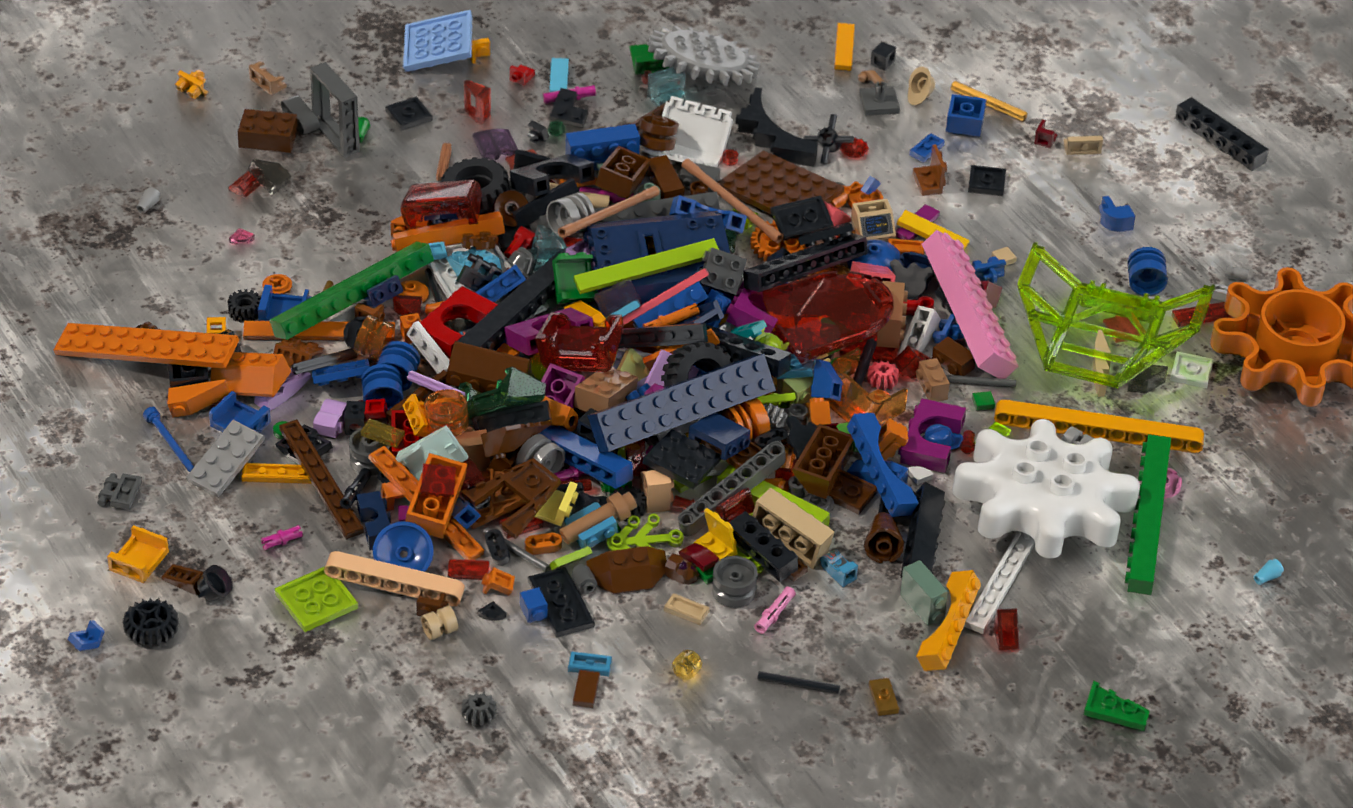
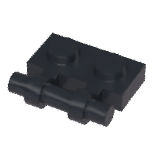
[456,253,502,292]

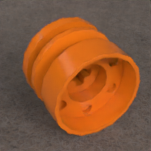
[722,398,770,441]

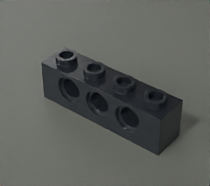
[729,511,798,582]

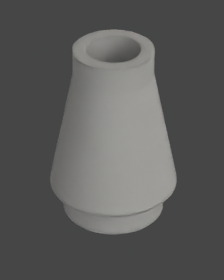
[136,187,161,214]

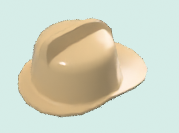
[908,67,935,105]

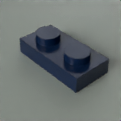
[424,212,458,224]

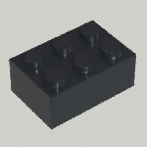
[168,364,209,388]

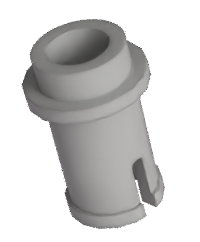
[1225,265,1249,281]

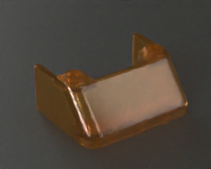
[824,347,908,425]

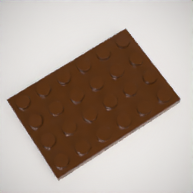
[717,150,844,214]

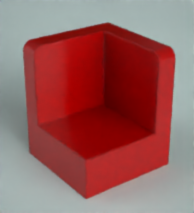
[364,399,388,426]

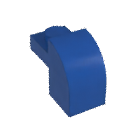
[1099,196,1136,232]

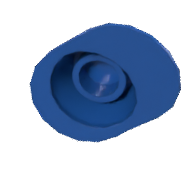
[922,424,964,450]

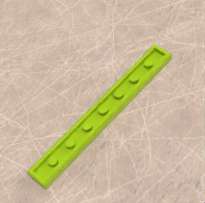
[574,238,719,294]

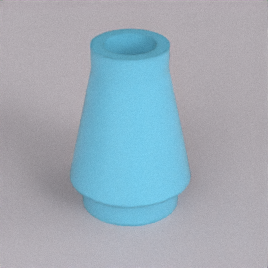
[1253,559,1284,585]

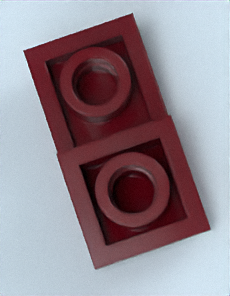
[678,543,719,572]

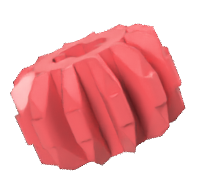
[867,360,899,391]

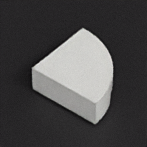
[908,466,934,485]

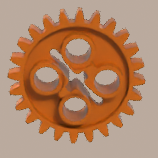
[750,220,809,262]

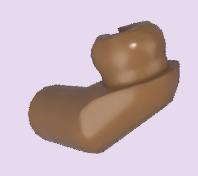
[858,70,884,86]

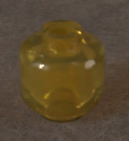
[672,650,702,680]

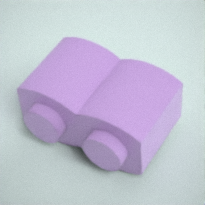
[313,399,346,438]

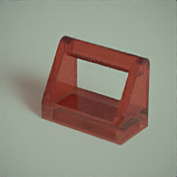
[464,80,491,125]
[716,487,755,522]

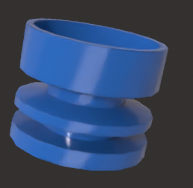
[1127,247,1168,296]
[377,341,420,391]
[361,364,403,410]

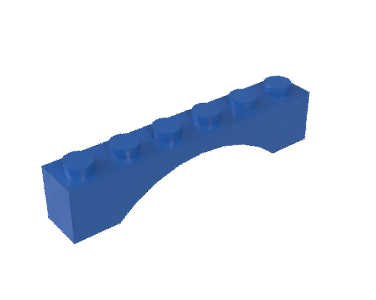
[847,413,919,517]

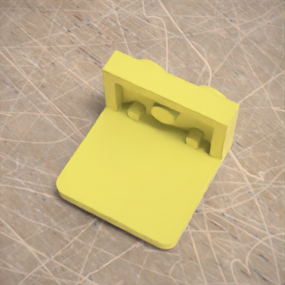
[534,481,579,526]

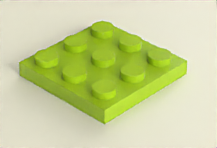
[274,566,358,633]

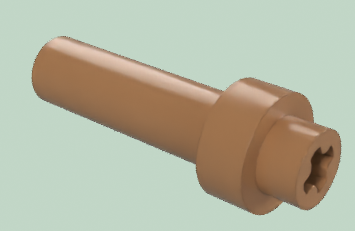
[559,492,637,545]

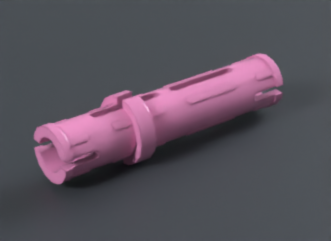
[754,587,796,634]

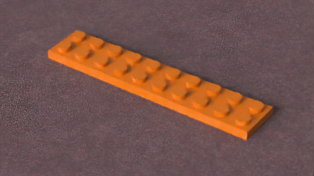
[53,323,239,368]

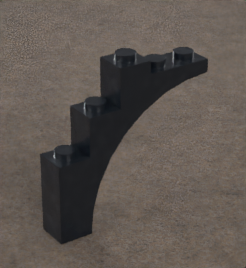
[735,87,818,167]

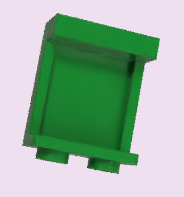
[552,252,598,304]

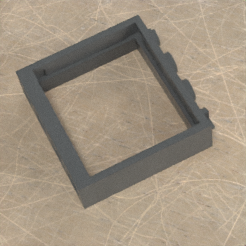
[310,62,360,158]

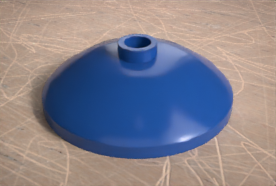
[847,239,901,271]
[373,521,434,572]

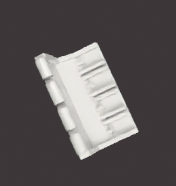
[644,96,733,167]

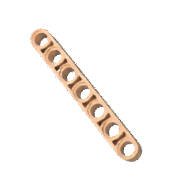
[324,551,465,607]

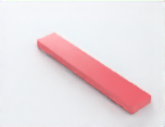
[611,268,709,329]

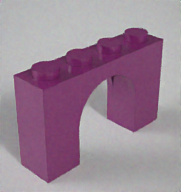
[726,280,789,333]
[504,307,595,356]
[898,398,966,473]

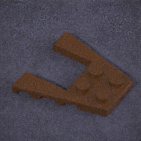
[461,458,561,539]

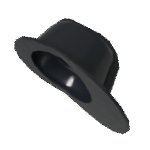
[197,565,233,601]

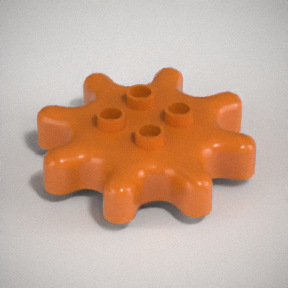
[1210,267,1353,407]

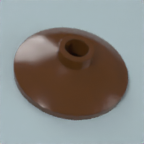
[494,190,528,227]

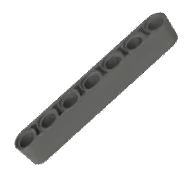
[678,441,786,536]

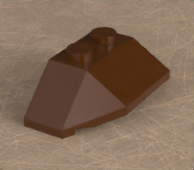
[586,546,667,595]

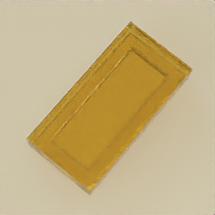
[361,419,405,448]

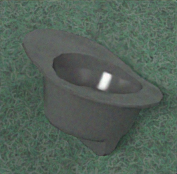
[504,247,535,278]

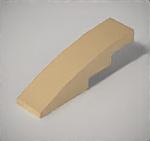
[1092,330,1112,397]

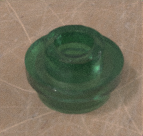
[548,120,565,136]

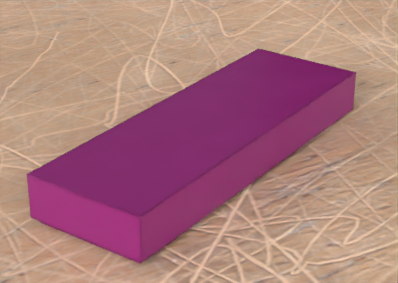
[895,204,940,240]

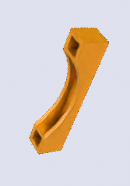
[916,570,981,671]

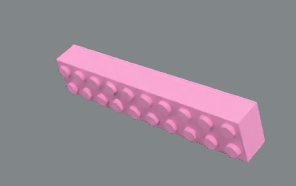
[922,230,1019,379]

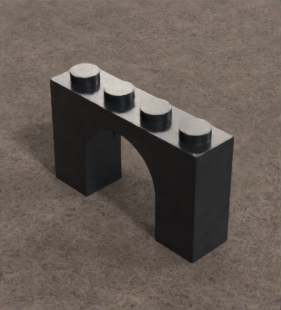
[510,154,595,197]

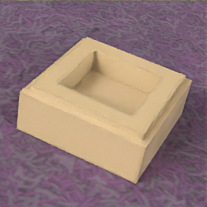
[991,247,1017,266]

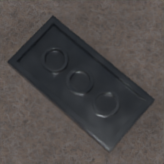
[528,566,594,638]

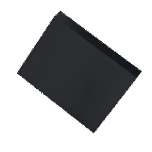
[513,149,553,170]

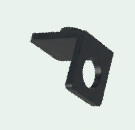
[345,401,366,435]

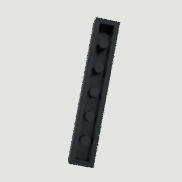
[900,482,946,578]

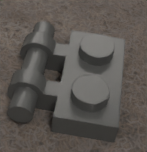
[97,473,142,510]

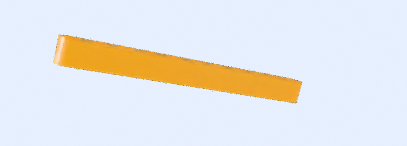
[994,400,1204,453]

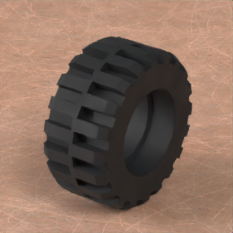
[440,157,510,219]
[661,342,734,413]

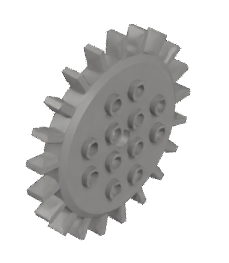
[647,26,760,86]

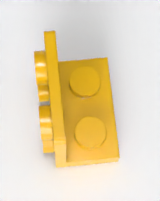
[694,508,738,561]

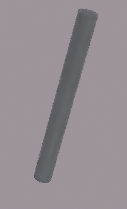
[946,375,1016,387]
[483,528,550,572]

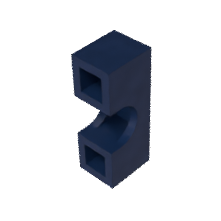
[356,491,391,550]

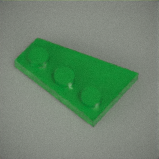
[1083,680,1150,731]

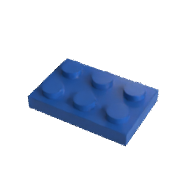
[312,359,370,386]

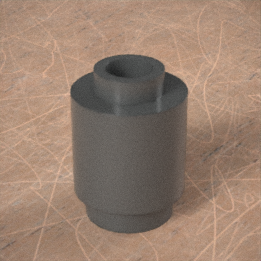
[572,564,597,594]

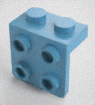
[565,502,618,549]

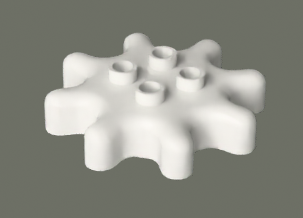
[952,419,1140,558]

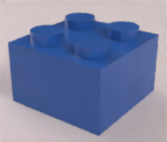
[946,94,986,137]

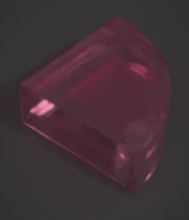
[229,228,255,245]

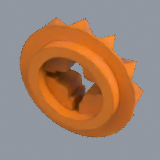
[262,274,292,295]

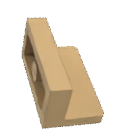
[1063,136,1103,155]

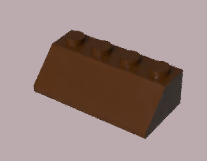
[446,341,530,399]
[792,424,854,499]

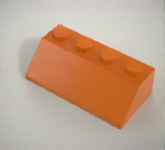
[210,352,291,397]

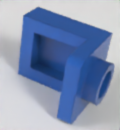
[68,620,105,651]

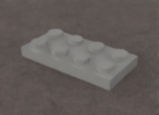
[186,420,265,498]

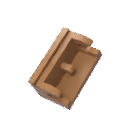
[249,61,287,95]

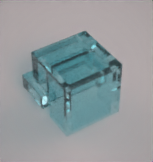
[647,67,686,108]
[530,225,567,272]

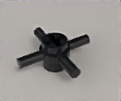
[803,114,854,165]

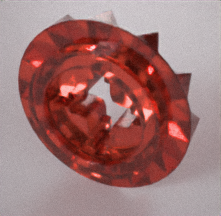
[840,137,869,158]

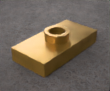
[869,678,899,716]

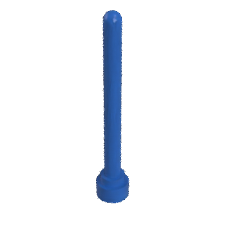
[143,406,195,472]

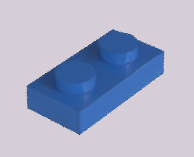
[909,133,945,163]

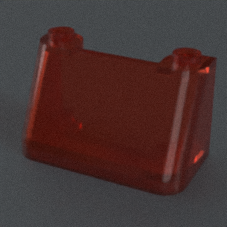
[400,180,482,229]
[535,312,624,372]

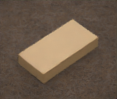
[664,593,710,625]

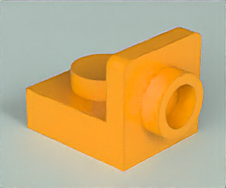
[470,38,490,64]

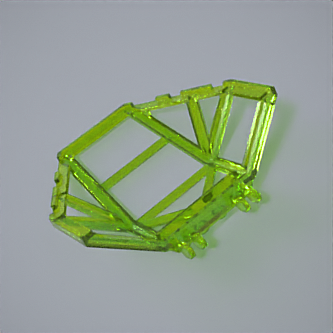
[1017,242,1215,389]

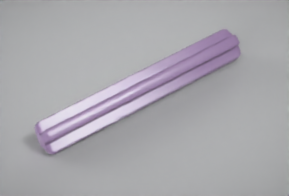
[407,371,465,402]

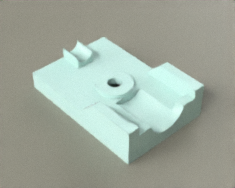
[396,425,468,481]

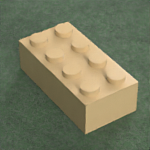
[752,488,834,569]

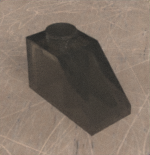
[248,159,291,196]
[1127,363,1168,394]

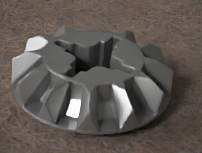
[803,493,834,513]

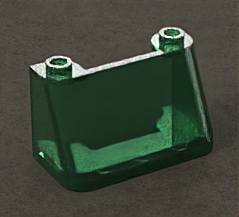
[455,367,546,420]

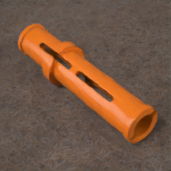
[643,303,700,327]

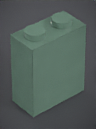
[900,560,948,626]

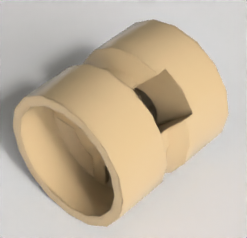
[421,606,458,640]

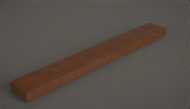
[279,419,364,540]

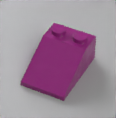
[530,363,585,427]

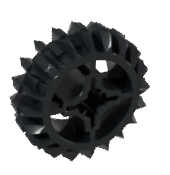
[122,597,179,647]

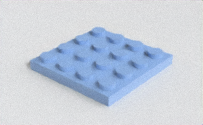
[403,10,473,72]

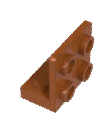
[912,144,947,196]
[273,337,324,369]

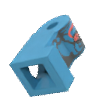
[820,550,858,587]

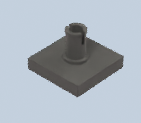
[859,81,900,116]

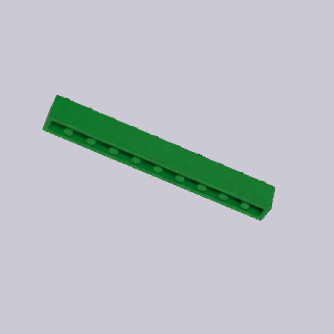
[269,242,434,340]
[1124,434,1171,595]

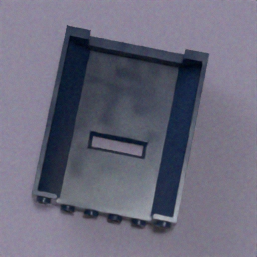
[583,211,735,318]

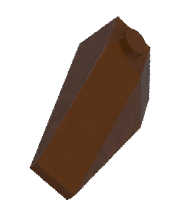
[481,421,552,459]

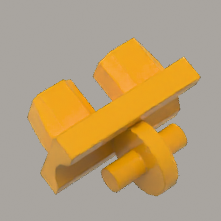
[175,70,208,99]

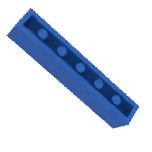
[539,425,633,489]

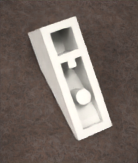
[898,306,941,360]

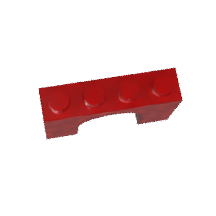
[420,286,498,359]

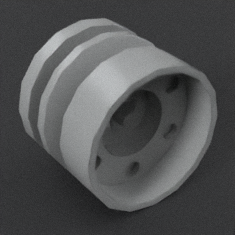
[546,192,595,237]

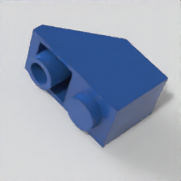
[811,359,843,401]

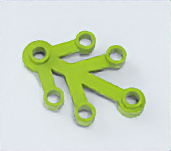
[606,514,684,551]

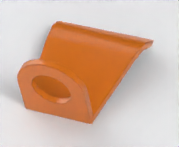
[535,395,579,432]

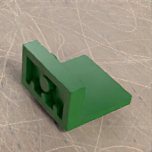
[629,44,670,75]

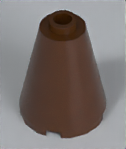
[864,512,904,563]

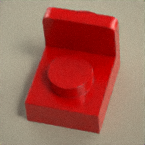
[509,64,535,86]

